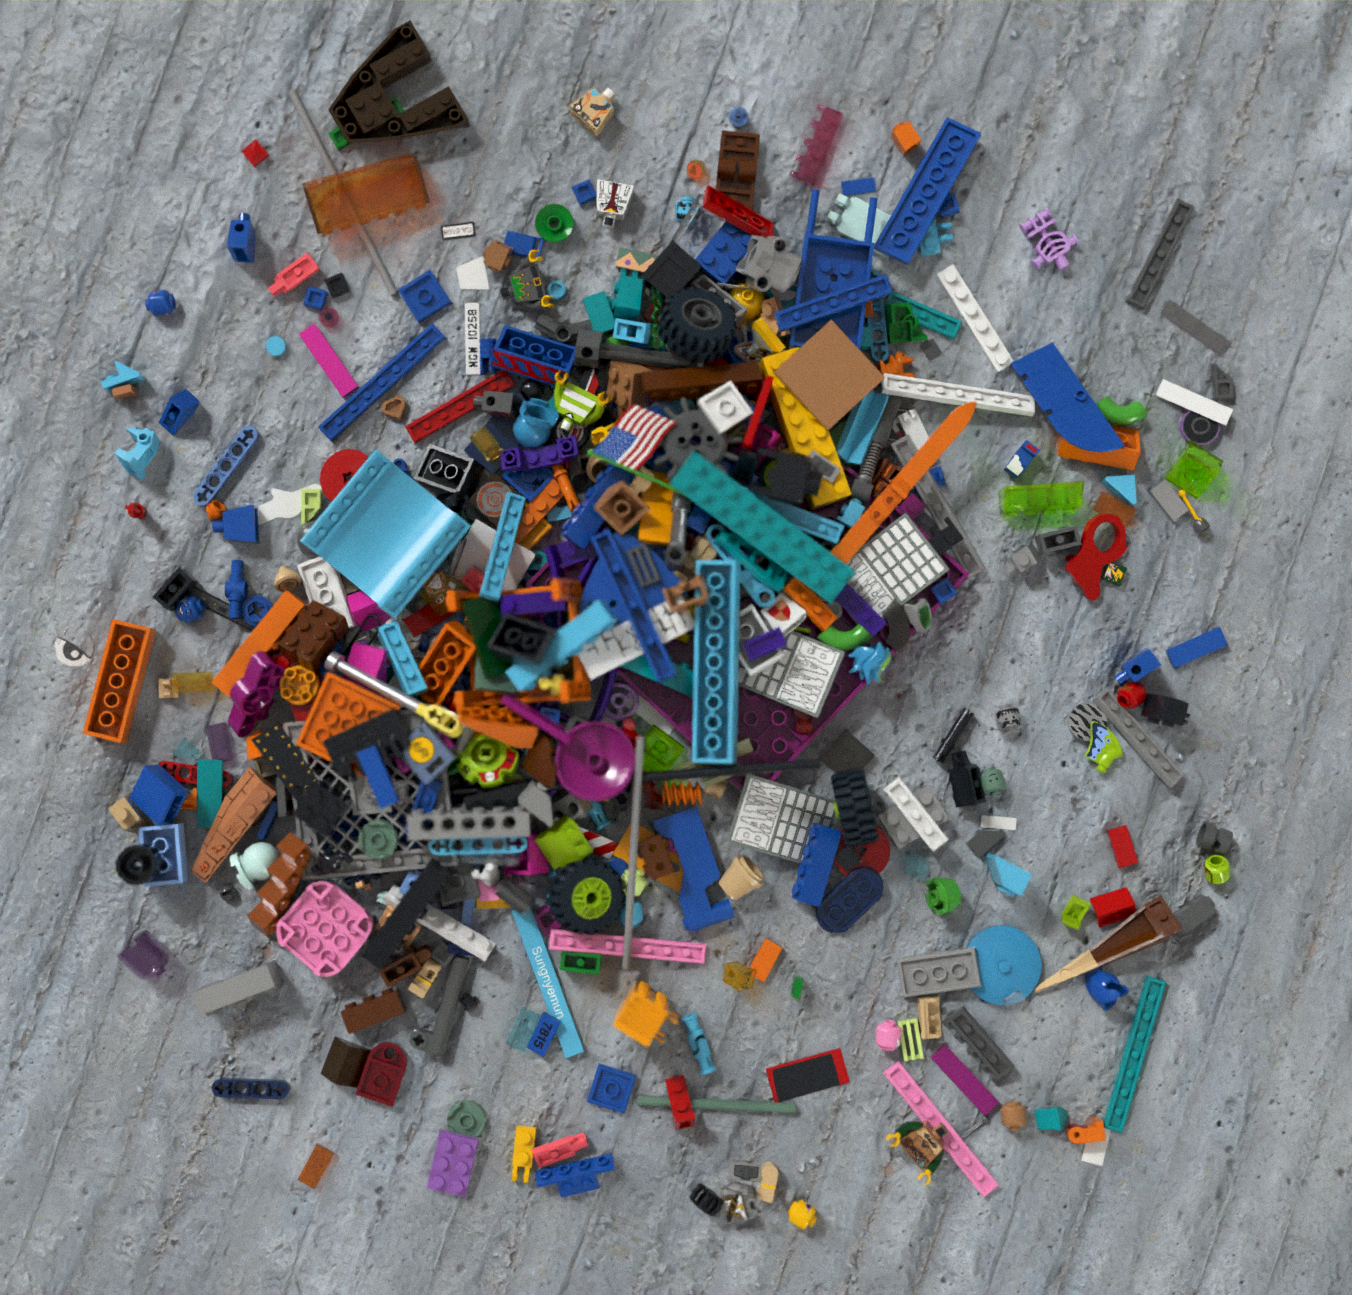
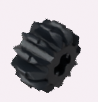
[689,1183,724,1216]

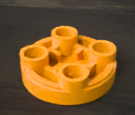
[280,665,320,705]

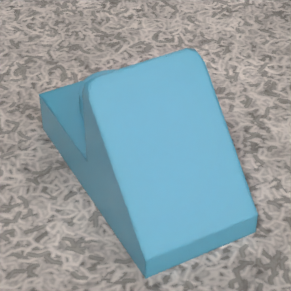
[101,361,145,392]

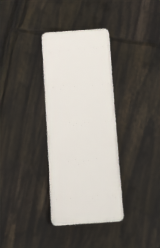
[981,815,1017,830]

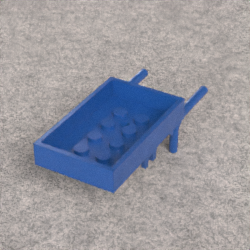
[789,189,878,350]

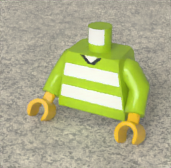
[554,370,612,433]

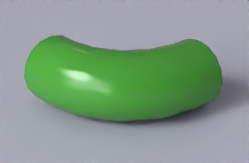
[1096,396,1147,425]
[817,624,873,651]

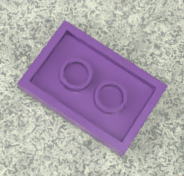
[427,1129,479,1197]

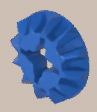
[241,595,272,626]

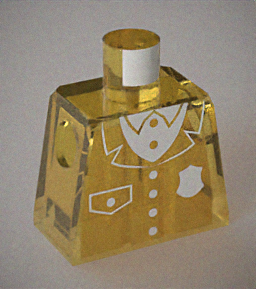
[420,570,468,617]

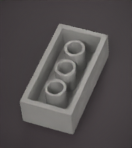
[192,960,283,1017]

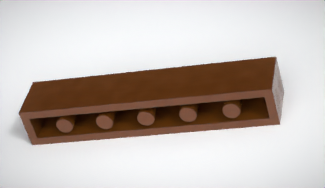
[640,361,763,403]

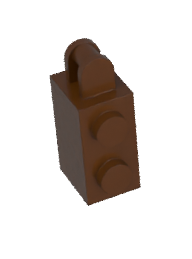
[378,945,432,988]

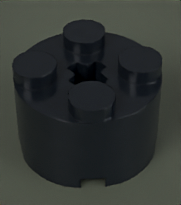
[115,844,162,885]

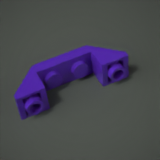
[499,435,579,471]

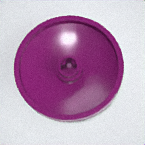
[555,721,635,802]

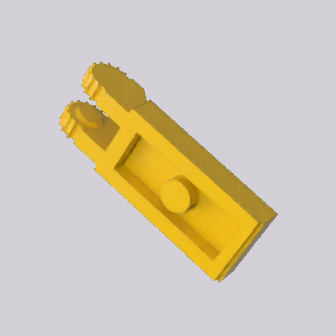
[511,1125,537,1183]

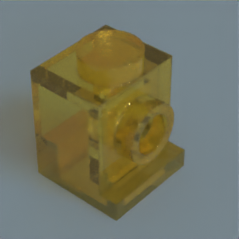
[723,961,757,991]

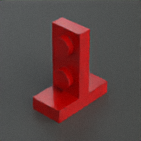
[665,1075,695,1131]

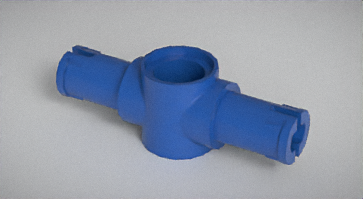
[225,560,248,619]

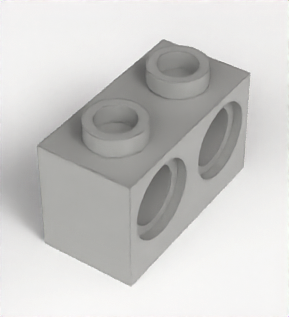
[551,793,593,821]

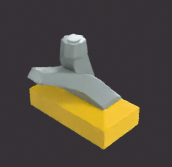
[744,317,786,357]

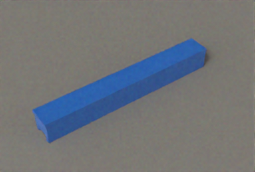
[590,529,677,684]

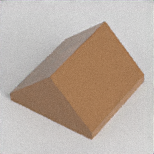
[594,480,650,536]

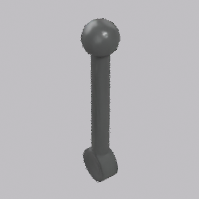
[959,1115,989,1140]

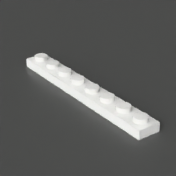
[881,373,1035,416]

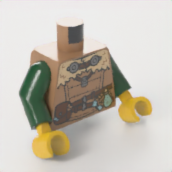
[886,1121,948,1185]

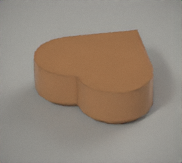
[381,396,406,420]

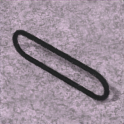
[343,615,381,658]

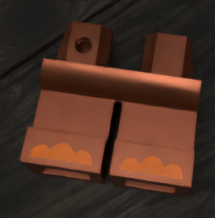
[871,457,902,498]

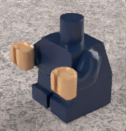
[345,873,381,892]

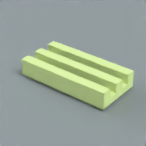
[897,1018,924,1061]

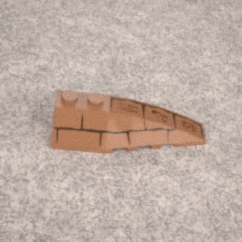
[191,767,277,883]

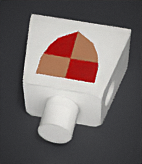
[759,593,806,637]

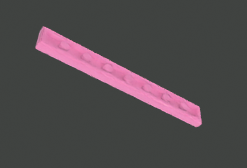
[548,929,706,964]
[883,1061,999,1197]

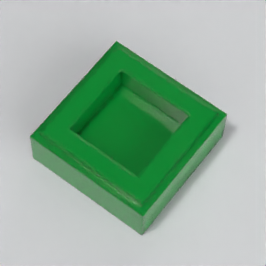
[791,976,804,999]

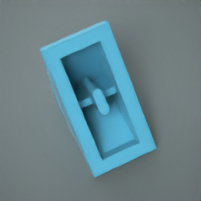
[1101,475,1137,507]

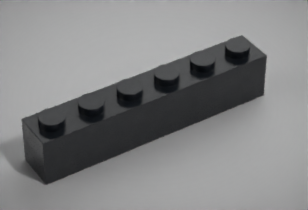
[361,858,452,970]

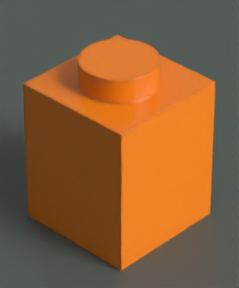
[891,121,921,156]

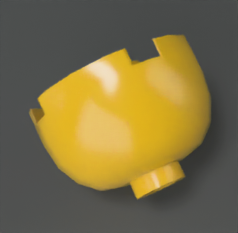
[729,282,765,322]

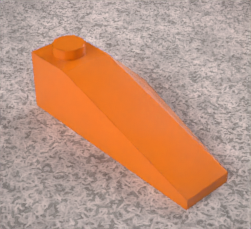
[457,705,538,749]

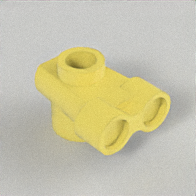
[539,674,568,695]

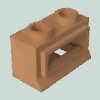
[662,574,711,614]

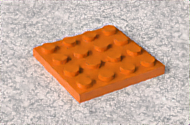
[296,672,401,779]

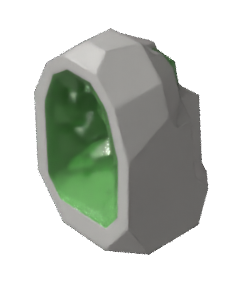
[904,598,932,632]

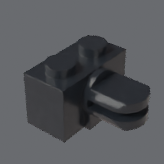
[1141,693,1190,728]

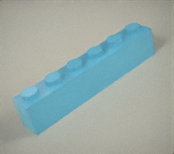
[506,600,618,692]

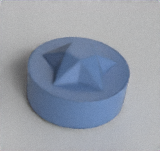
[728,107,749,127]

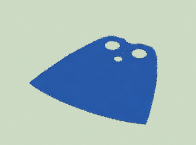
[580,531,689,633]

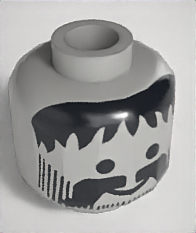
[994,704,1022,733]

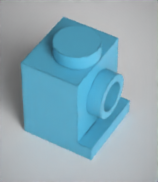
[835,497,865,529]

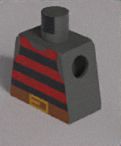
[473,391,522,419]

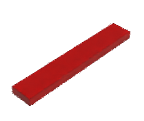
[405,370,516,444]

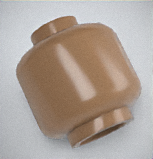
[1000,1102,1027,1131]

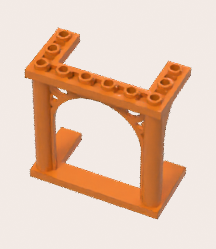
[446,579,591,710]

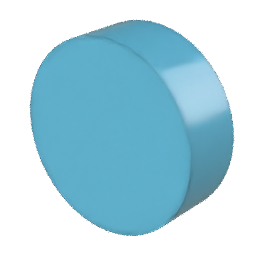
[547,280,566,301]
[266,336,286,356]

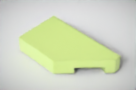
[301,489,322,525]

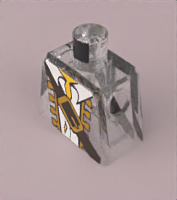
[720,1181,764,1224]

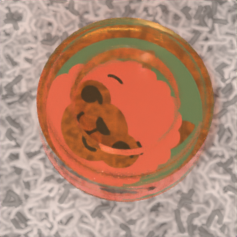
[687,160,706,181]

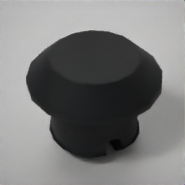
[460,993,477,1010]

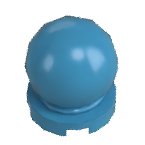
[513,398,559,448]

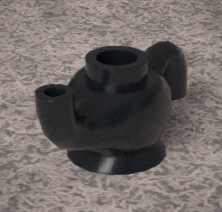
[310,848,354,876]

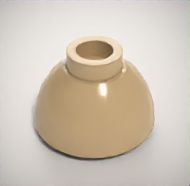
[274,566,302,592]

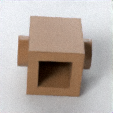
[483,240,513,272]

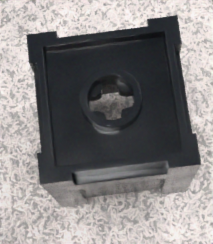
[642,240,702,303]

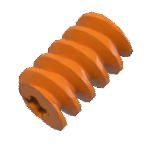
[663,781,702,806]

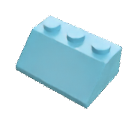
[985,853,1032,897]

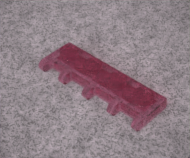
[790,104,843,185]

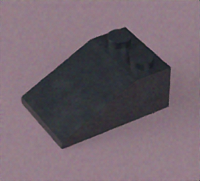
[413,444,485,499]
[487,613,557,665]

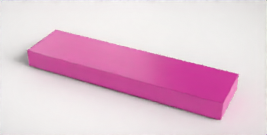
[299,323,359,398]

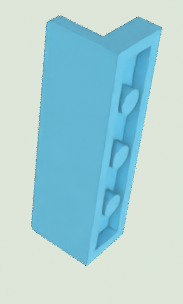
[836,390,889,466]
[378,621,427,697]

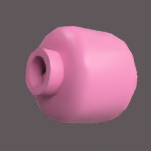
[875,1020,902,1051]

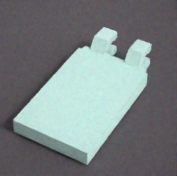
[826,193,891,259]

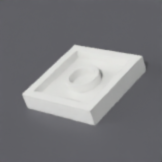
[697,381,753,435]

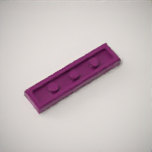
[501,694,576,744]
[930,1044,999,1116]

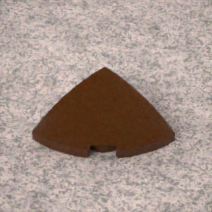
[522,732,557,788]

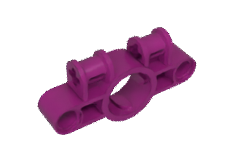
[228,651,285,737]

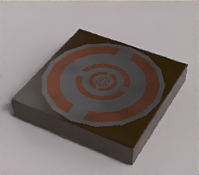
[469,473,521,527]

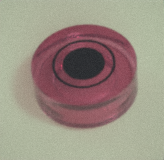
[319,307,339,328]

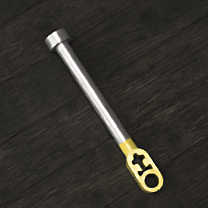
[325,651,463,738]

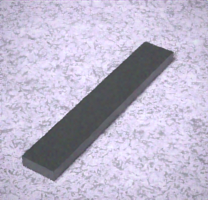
[1125,198,1195,310]

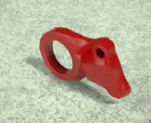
[1065,513,1128,600]

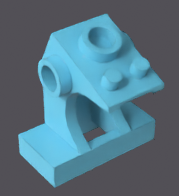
[613,318,660,344]
[114,426,160,480]

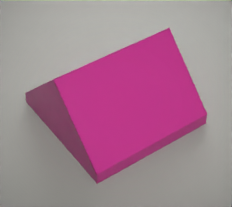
[734,423,782,471]
[347,590,392,632]

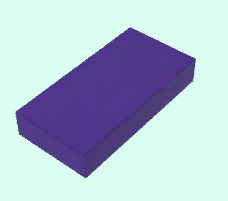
[743,627,788,662]

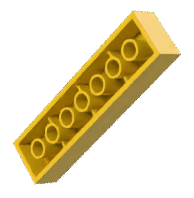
[759,347,851,511]

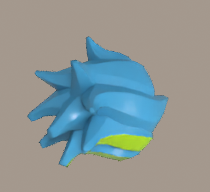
[848,642,892,684]

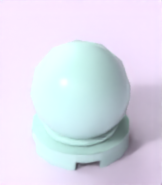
[230,842,280,890]

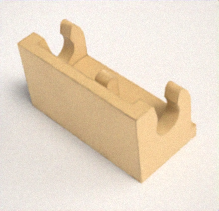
[917,996,942,1039]

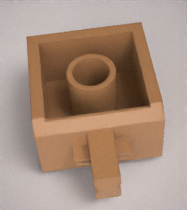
[607,360,652,417]

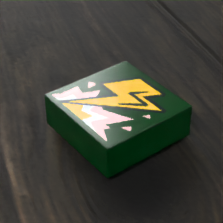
[1101,562,1127,586]

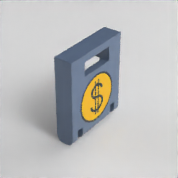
[401,722,457,785]

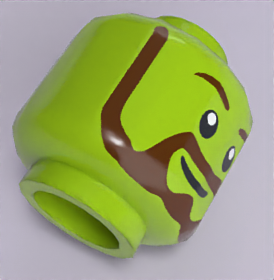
[1203,855,1230,884]

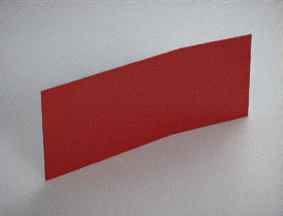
[402,594,458,637]

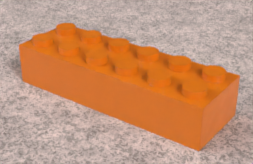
[211,590,309,697]
[82,619,157,743]

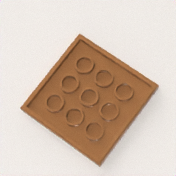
[774,320,885,431]

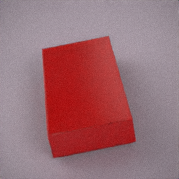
[1106,825,1138,868]

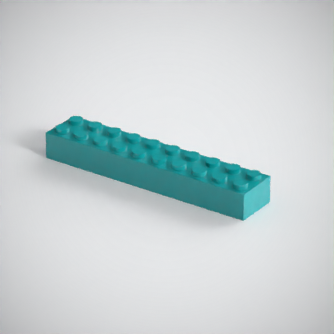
[669,451,855,603]

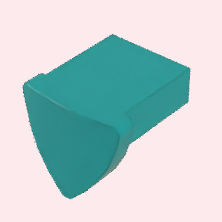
[1034,1107,1068,1131]

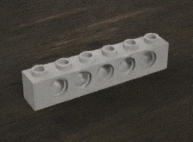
[407,806,530,840]

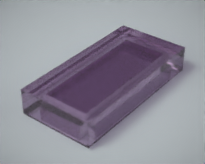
[205,722,234,762]

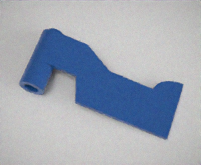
[652,806,735,933]

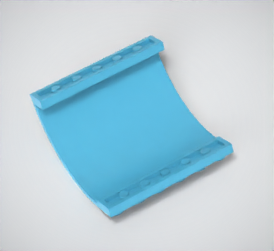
[300,449,471,619]

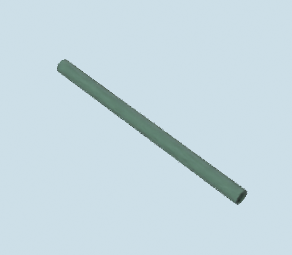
[638,1095,796,1113]

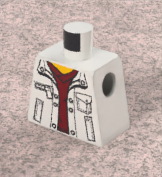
[597,179,634,228]

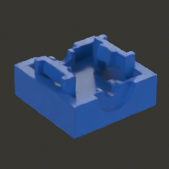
[501,449,554,504]

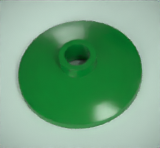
[535,204,574,242]

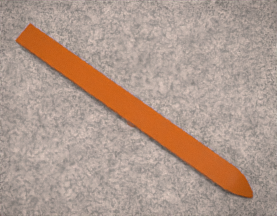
[830,401,976,564]

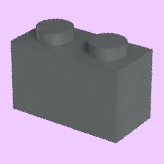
[1035,526,1082,555]

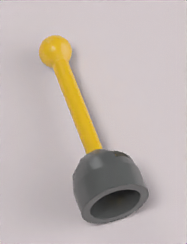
[1178,490,1211,534]

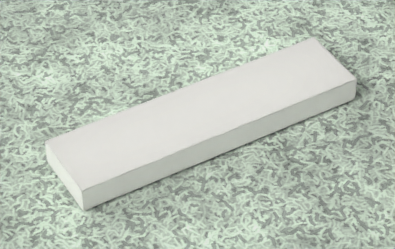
[883,777,949,852]

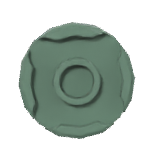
[358,819,399,860]
[447,1100,487,1138]

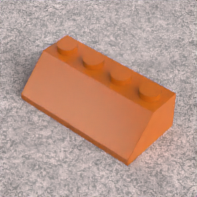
[1057,424,1140,471]
[418,620,476,706]

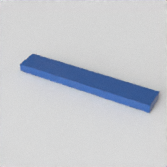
[774,274,893,332]

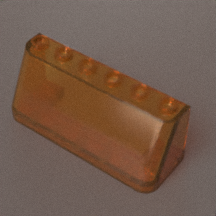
[302,153,430,236]

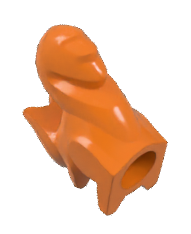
[876,352,917,382]

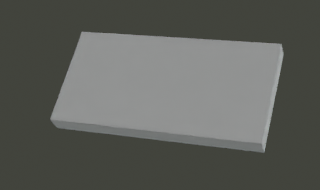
[896,947,981,998]

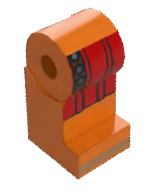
[1065,1117,1106,1144]

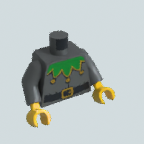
[500,250,555,312]

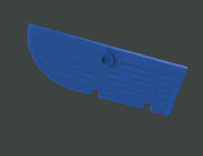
[1011,342,1124,452]

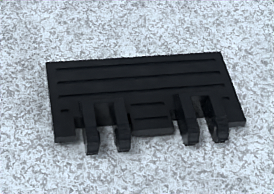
[323,708,412,782]

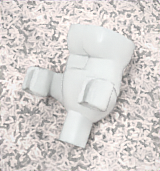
[471,854,500,886]

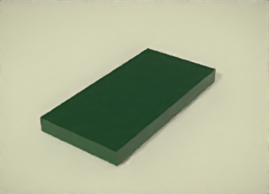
[461,597,515,679]

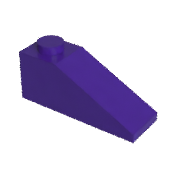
[500,591,567,616]

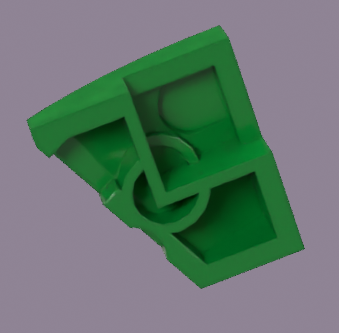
[885,302,928,343]

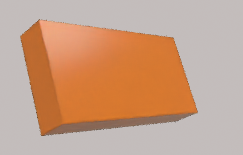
[747,938,783,982]

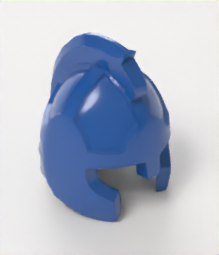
[1085,967,1129,1011]

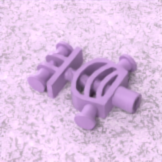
[1019,208,1078,271]

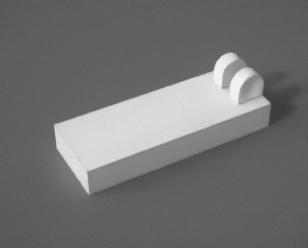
[897,409,929,450]

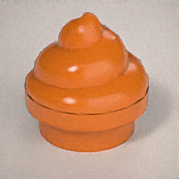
[206,500,226,520]

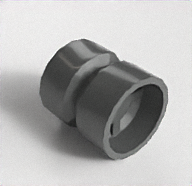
[1196,822,1233,855]

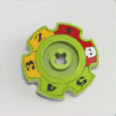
[456,731,520,788]

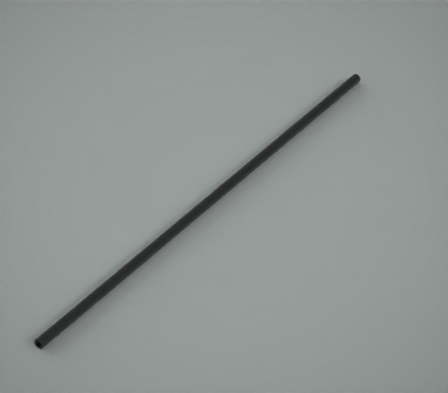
[289,758,820,810]

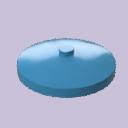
[966,925,1042,1005]

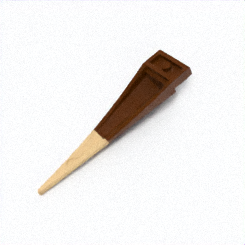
[1033,896,1182,992]

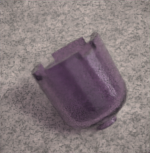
[117,930,169,980]

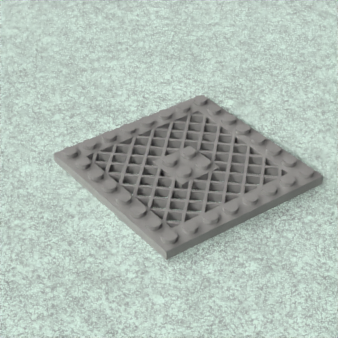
[284,706,459,880]

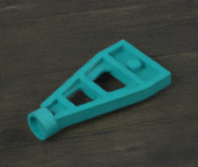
[714,529,788,593]

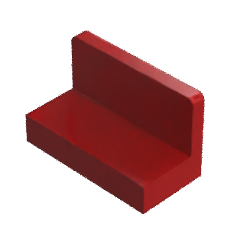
[1090,888,1136,928]

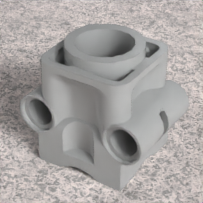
[735,235,801,294]

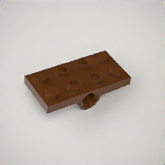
[716,130,760,210]

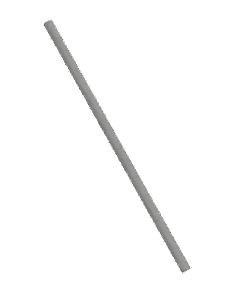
[288,89,397,296]
[622,736,645,970]

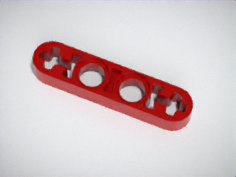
[158,761,233,788]

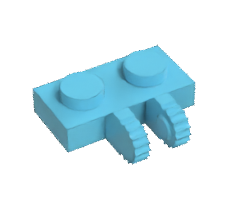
[919,218,954,256]

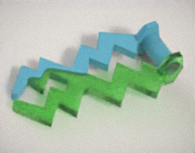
[648,286,667,351]

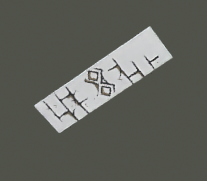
[578,594,695,680]

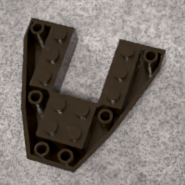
[328,20,470,143]

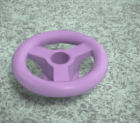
[604,682,639,721]

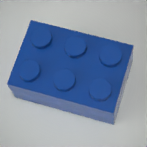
[695,221,752,290]

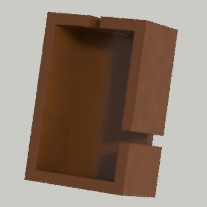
[278,600,349,673]

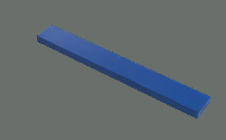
[318,323,446,442]

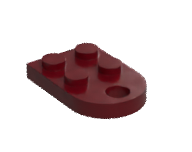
[355,1042,407,1107]

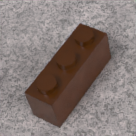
[340,987,407,1034]

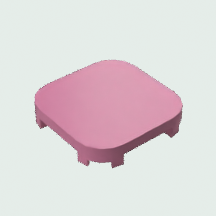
[276,880,374,977]

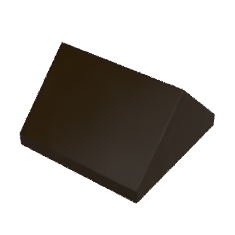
[320,1036,371,1088]

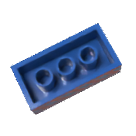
[491,325,576,386]

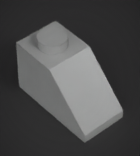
[518,780,553,827]

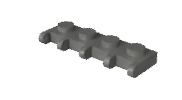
[942,1006,1015,1083]

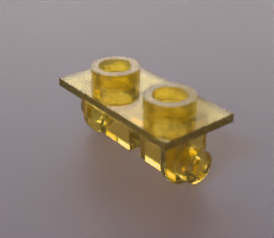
[172,672,213,693]

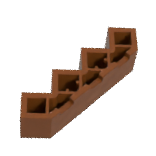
[247,832,311,937]

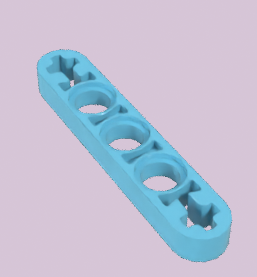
[428,836,528,855]

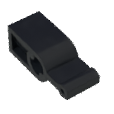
[611,783,634,824]

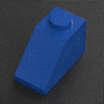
[159,389,200,435]

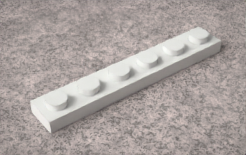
[936,264,1014,373]
[383,884,496,961]

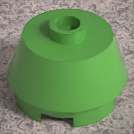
[925,877,961,916]

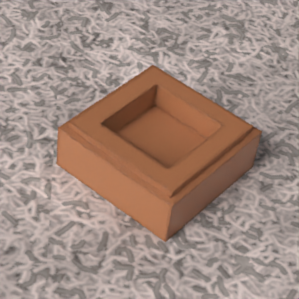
[112,384,138,400]

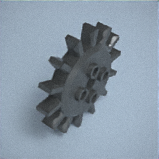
[654,397,742,481]

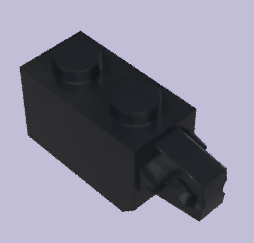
[948,751,986,808]

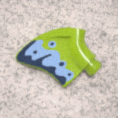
[1084,721,1123,773]

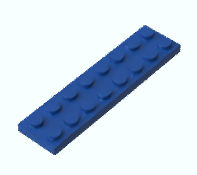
[874,117,981,266]

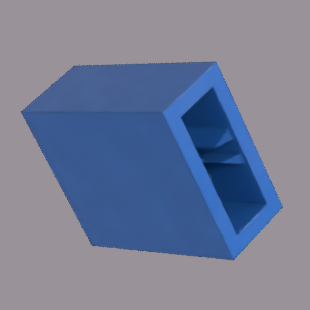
[129,764,188,826]

